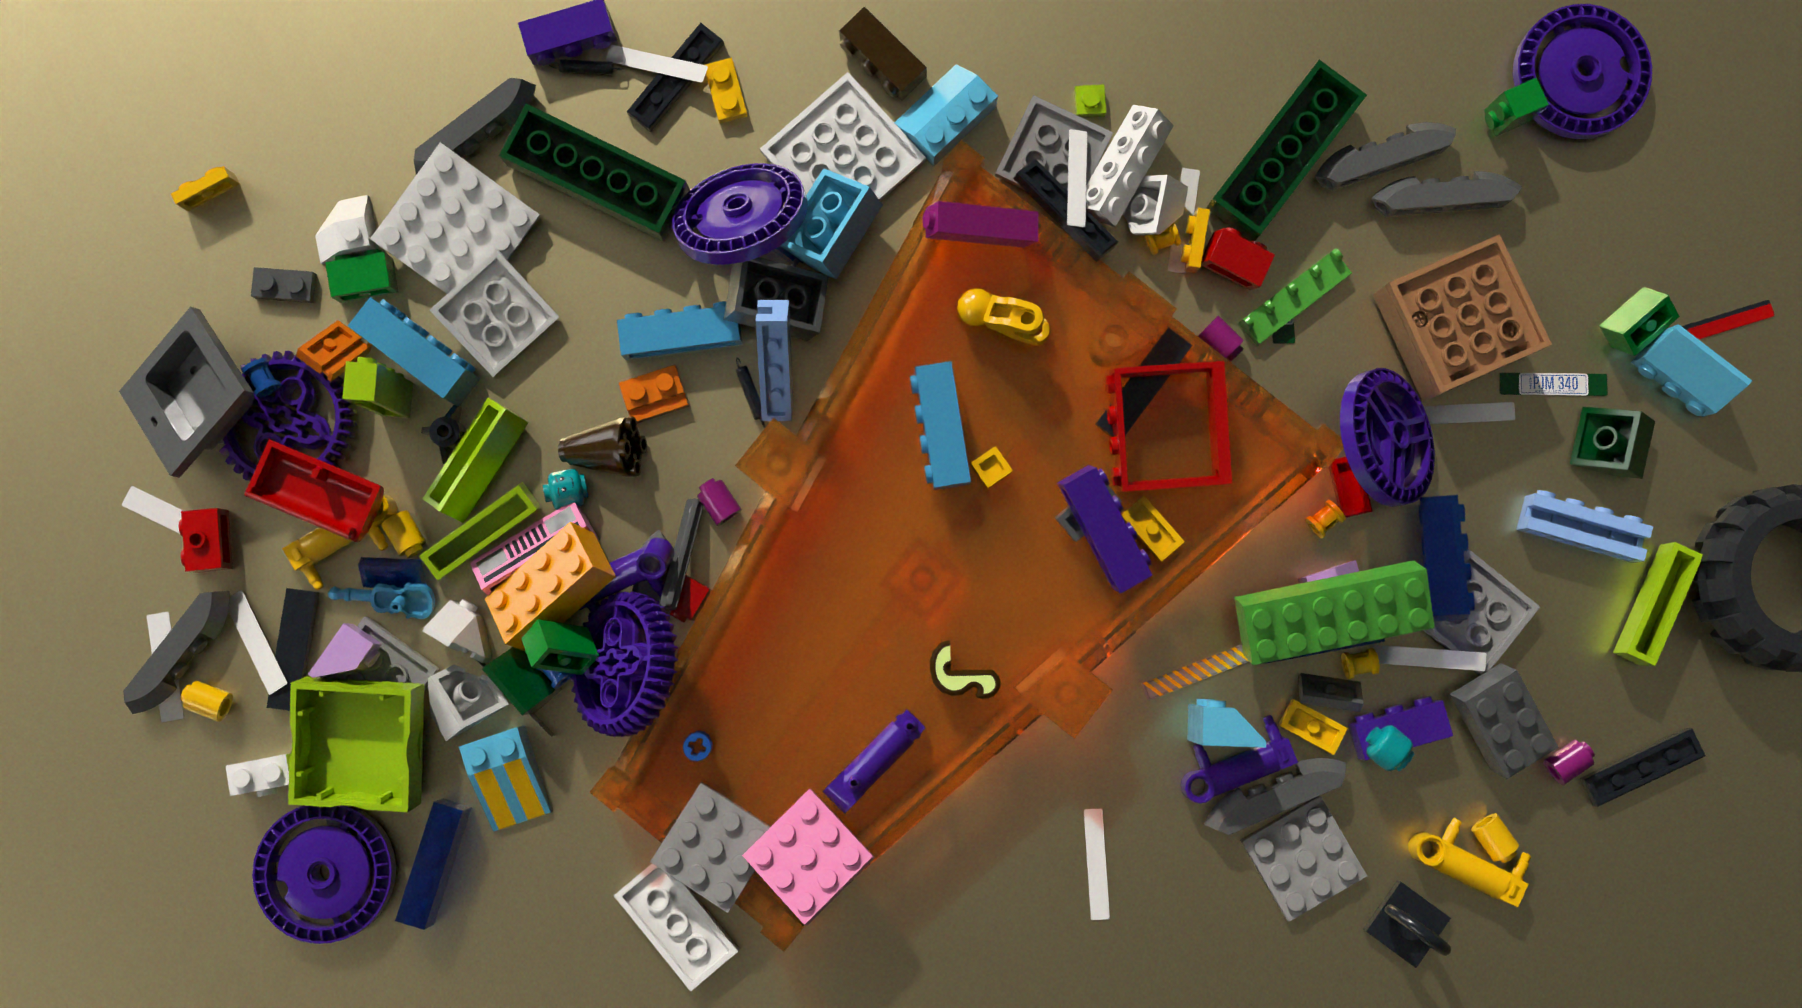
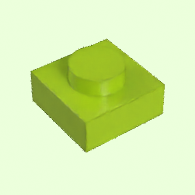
[1074,84,1106,118]

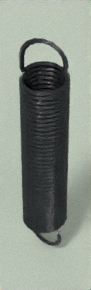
[548,59,624,75]
[735,357,765,428]

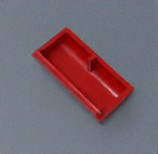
[244,439,384,542]

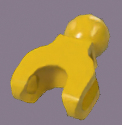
[957,288,1051,345]

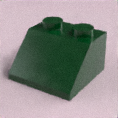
[1570,407,1655,479]
[482,647,562,716]

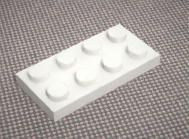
[614,864,739,991]

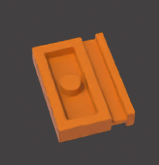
[296,320,372,382]
[619,364,689,423]

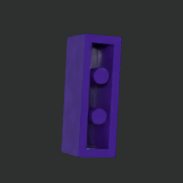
[518,0,617,66]
[1348,696,1453,761]

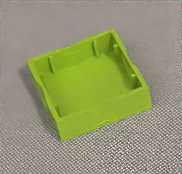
[288,677,424,813]

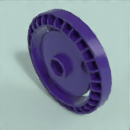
[1513,4,1652,139]
[672,163,808,265]
[1340,368,1435,507]
[252,805,396,944]

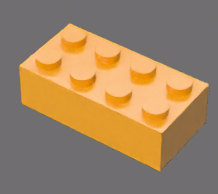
[485,522,616,651]

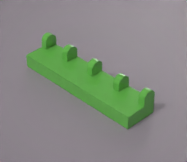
[1239,248,1352,346]

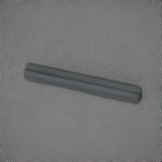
[659,498,704,610]

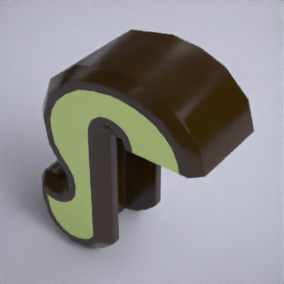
[930,640,1001,699]

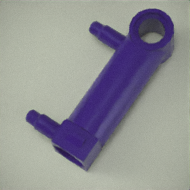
[578,538,675,613]
[822,709,926,814]
[1180,715,1298,804]

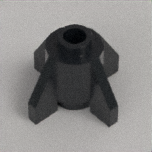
[421,405,466,464]

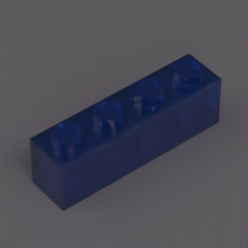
[1418,495,1475,622]
[395,798,472,930]

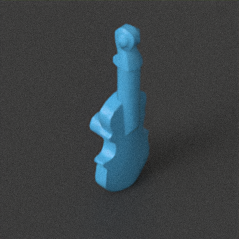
[328,582,435,619]

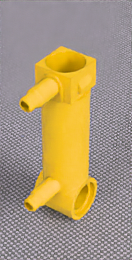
[282,494,398,590]
[1408,818,1531,907]

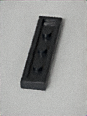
[627,22,724,132]
[1013,159,1118,262]
[1095,327,1193,437]
[266,588,319,711]
[1580,728,1706,807]

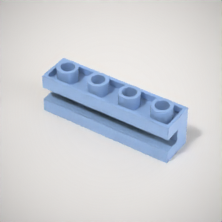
[756,300,794,421]
[1516,490,1653,563]

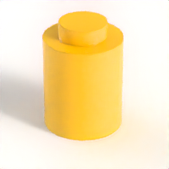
[381,510,426,558]
[181,681,233,722]
[1471,813,1519,863]

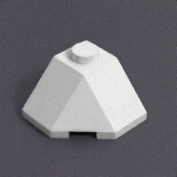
[1122,175,1188,235]
[315,195,379,265]
[422,598,492,663]
[428,665,509,741]

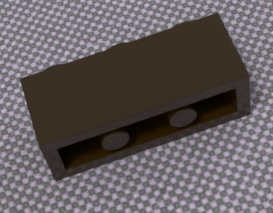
[839,7,927,101]

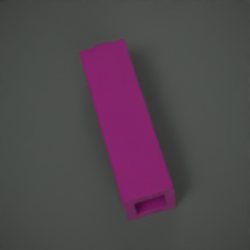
[922,201,1038,248]

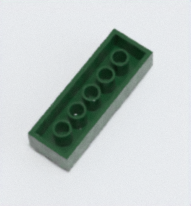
[1206,59,1367,241]
[499,103,690,242]

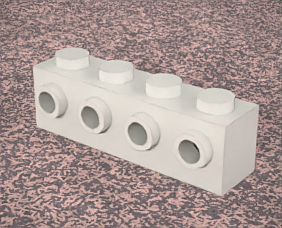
[1086,105,1174,227]

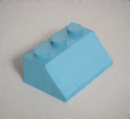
[894,64,998,167]
[781,168,883,279]
[1631,324,1752,417]
[1187,699,1266,748]

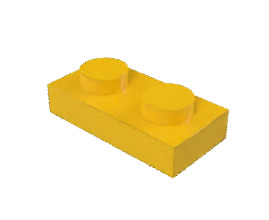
[705,58,748,124]
[171,166,240,211]
[1181,208,1210,273]
[1122,496,1185,562]
[1278,699,1348,755]

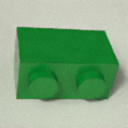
[1484,78,1549,136]
[325,249,398,303]
[1599,287,1680,356]
[522,619,599,675]

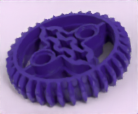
[219,351,357,481]
[570,592,679,737]

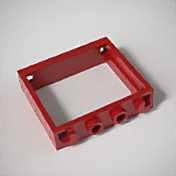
[1105,361,1232,492]

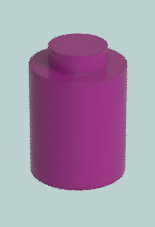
[1197,315,1244,361]
[697,478,742,526]
[1543,740,1595,786]

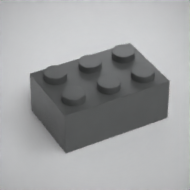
[723,257,829,341]
[1449,663,1559,779]

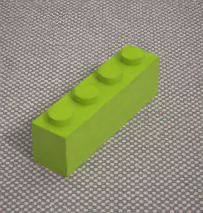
[342,357,413,418]
[423,397,529,523]
[419,482,541,580]
[1613,542,1703,666]

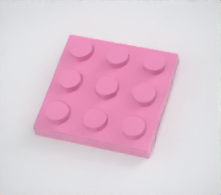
[742,789,875,926]

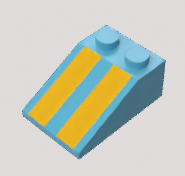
[459,726,552,832]

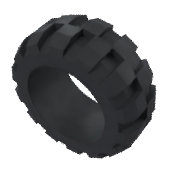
[1692,484,1802,672]

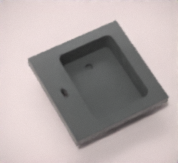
[119,307,254,478]

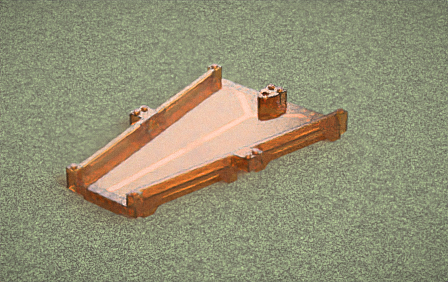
[589,140,1344,952]

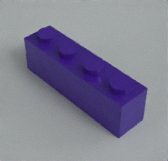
[1057,465,1152,593]

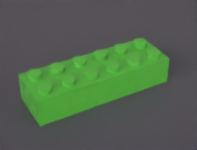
[1234,560,1435,665]

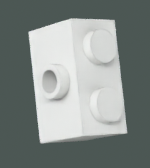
[225,753,291,797]

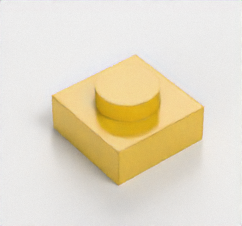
[970,446,1013,489]

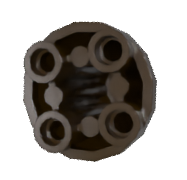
[558,416,647,477]

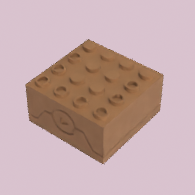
[1373,234,1552,402]

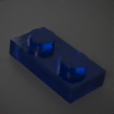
[358,557,425,588]

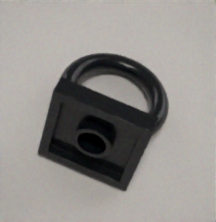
[1363,880,1451,968]

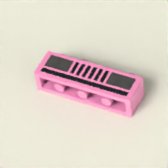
[470,502,599,595]

